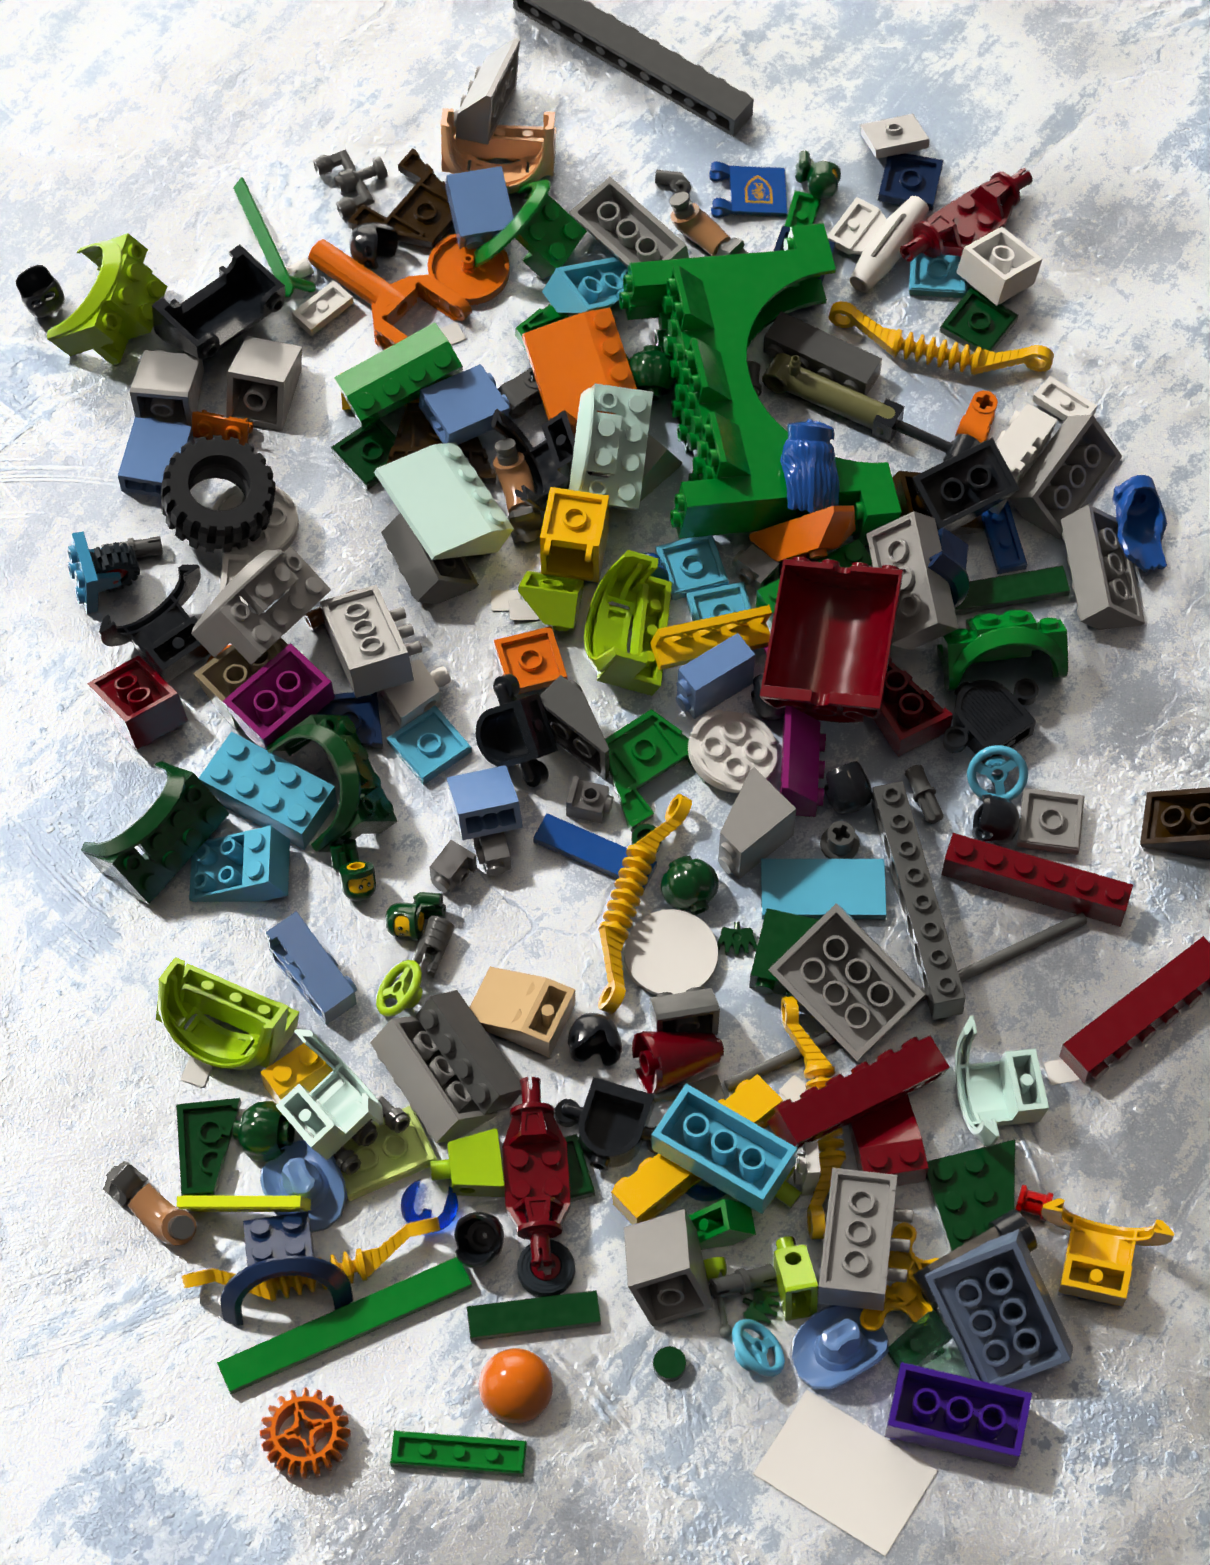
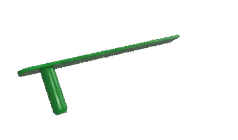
[233,177,316,298]

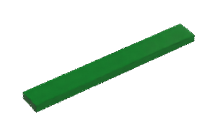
[217,1257,472,1395]

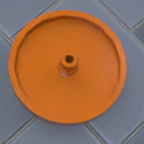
[428,233,510,305]

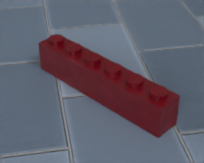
[941,833,1133,927]
[1059,936,1210,1084]
[767,1035,950,1150]

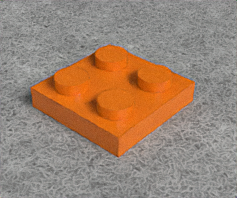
[494,626,568,694]

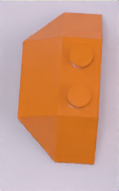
[749,506,856,562]

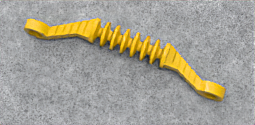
[828,301,1054,375]
[598,794,692,1014]
[781,996,846,1240]
[181,1217,440,1302]

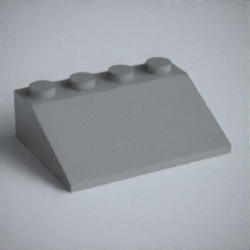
[768,903,927,1061]

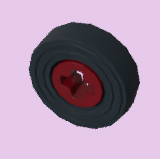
[517,1239,575,1297]

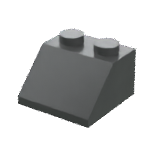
[649,987,720,1035]

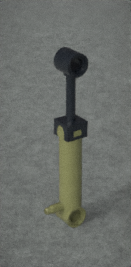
[762,353,980,461]

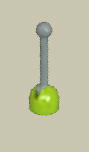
[703,1257,732,1337]

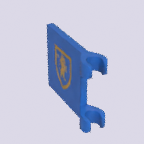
[709,161,787,218]

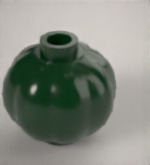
[628,345,676,401]
[661,856,719,915]
[233,1101,295,1162]

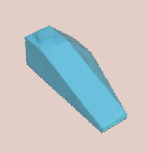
[542,257,628,313]

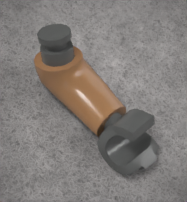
[669,192,749,256]
[493,438,543,543]
[103,1161,197,1246]

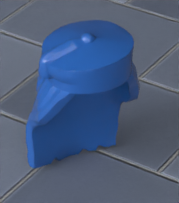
[780,419,840,513]
[1112,475,1167,572]

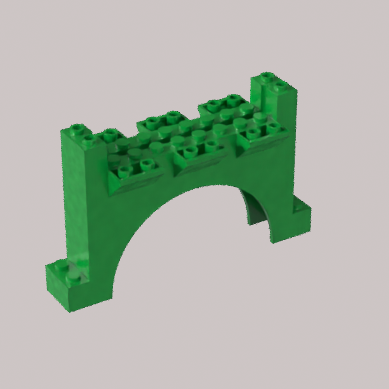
[619,223,901,546]

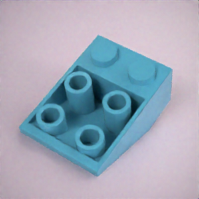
[189,825,290,902]

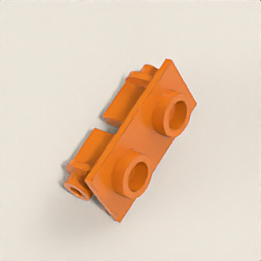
[192,409,254,446]

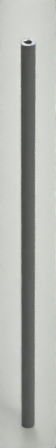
[724,912,1087,1092]

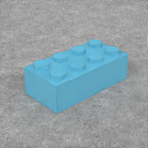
[199,731,337,850]
[651,1084,797,1214]

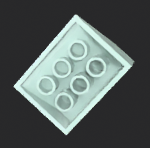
[374,442,514,560]

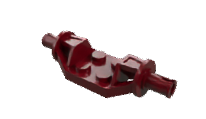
[900,168,1033,262]
[502,1077,571,1267]

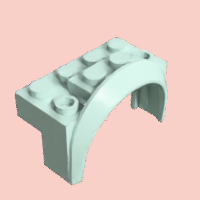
[569,383,653,511]

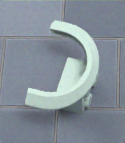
[955,1016,1049,1146]
[276,1029,383,1160]

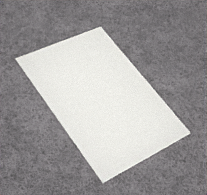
[753,1389,938,1556]

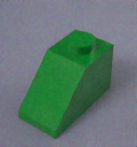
[689,1199,756,1250]

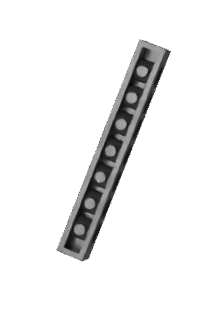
[871,781,965,1020]

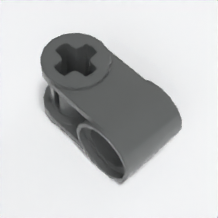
[498,367,543,419]

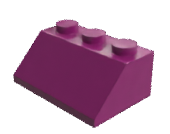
[223,643,335,751]
[780,706,826,817]

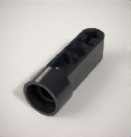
[913,1209,1037,1304]

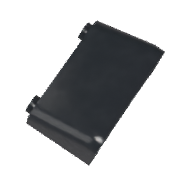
[152,244,285,359]

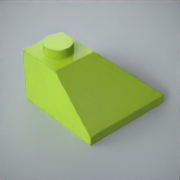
[518,571,585,631]

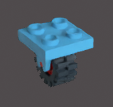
[67,531,140,614]

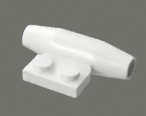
[827,196,929,293]

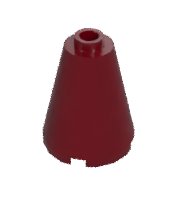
[632,1031,724,1094]

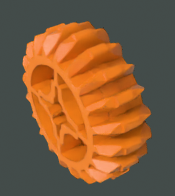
[260,1388,351,1479]

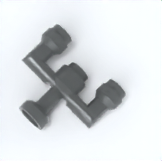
[312,149,388,218]
[333,1096,410,1175]

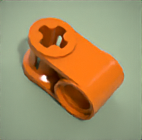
[955,390,998,443]

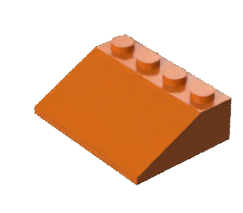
[522,308,637,420]

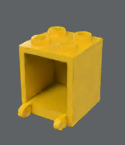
[540,487,609,583]

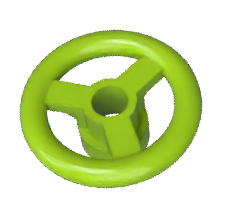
[376,960,423,1017]

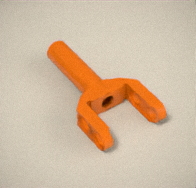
[308,239,472,350]

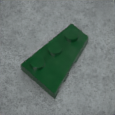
[176,1098,241,1196]

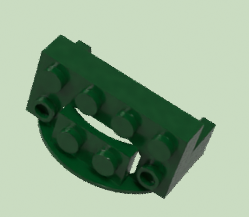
[267,714,398,852]
[81,761,230,904]

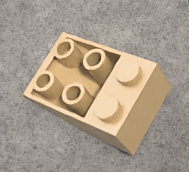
[469,967,576,1058]

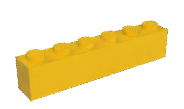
[611,1074,783,1225]

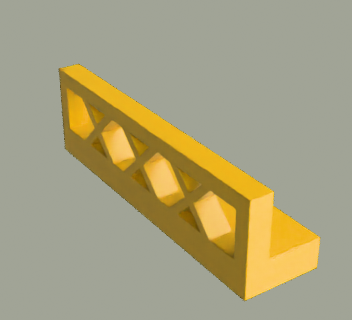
[650,605,772,670]

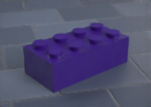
[884,1362,1032,1468]

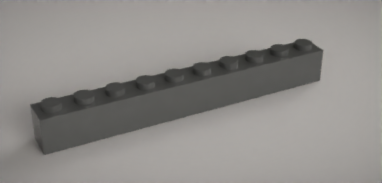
[513,0,754,137]

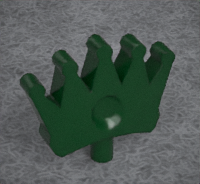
[717,922,757,957]
[742,1288,780,1326]

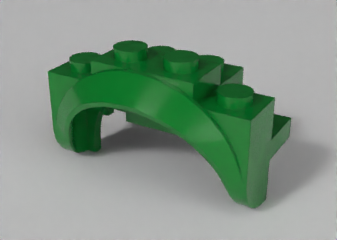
[937,610,1068,692]

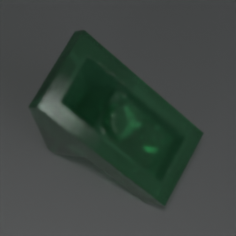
[888,1310,953,1370]

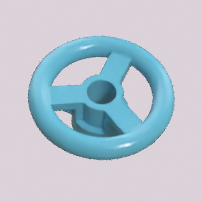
[967,745,1028,801]
[732,1319,785,1377]

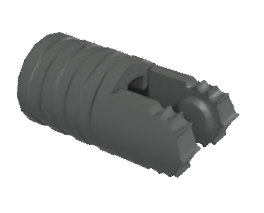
[411,916,455,978]

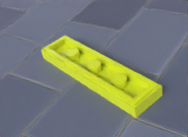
[176,1196,311,1212]

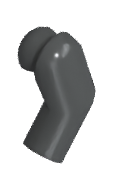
[655,170,691,194]

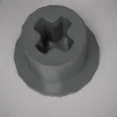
[820,821,860,859]

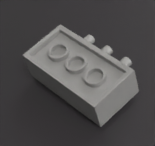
[866,511,959,650]
[320,584,422,698]
[818,1168,913,1311]

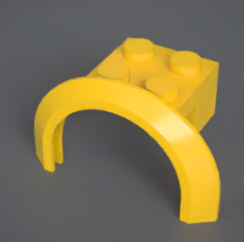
[1041,1198,1174,1307]

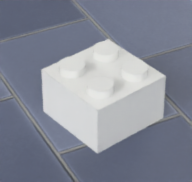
[956,227,1042,305]

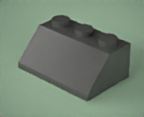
[381,513,479,604]

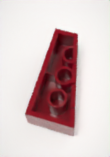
[873,657,953,757]

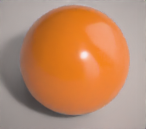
[478,1348,553,1424]

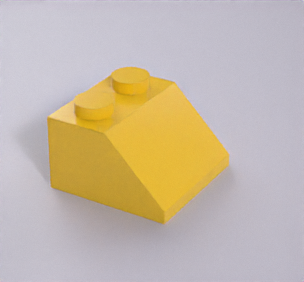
[260,1043,333,1104]

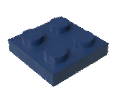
[878,153,943,211]

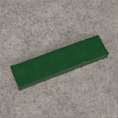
[955,565,1070,615]
[467,1290,601,1341]

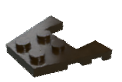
[348,148,454,249]
[387,403,496,484]

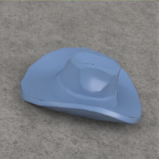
[260,1140,347,1233]
[792,1305,888,1390]

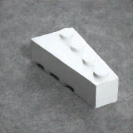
[989,403,1057,515]

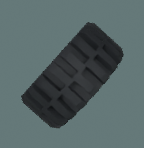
[161,435,276,553]

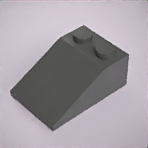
[540,675,609,780]

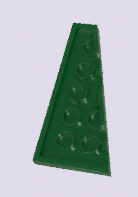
[926,1139,1015,1252]

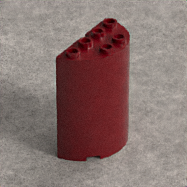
[760,557,903,723]

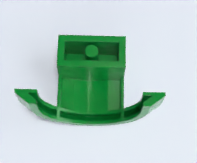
[474,179,587,280]

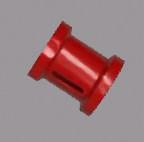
[1015,1185,1054,1221]

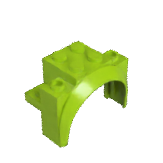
[47,233,167,365]

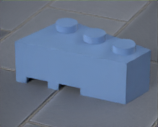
[266,911,357,1026]

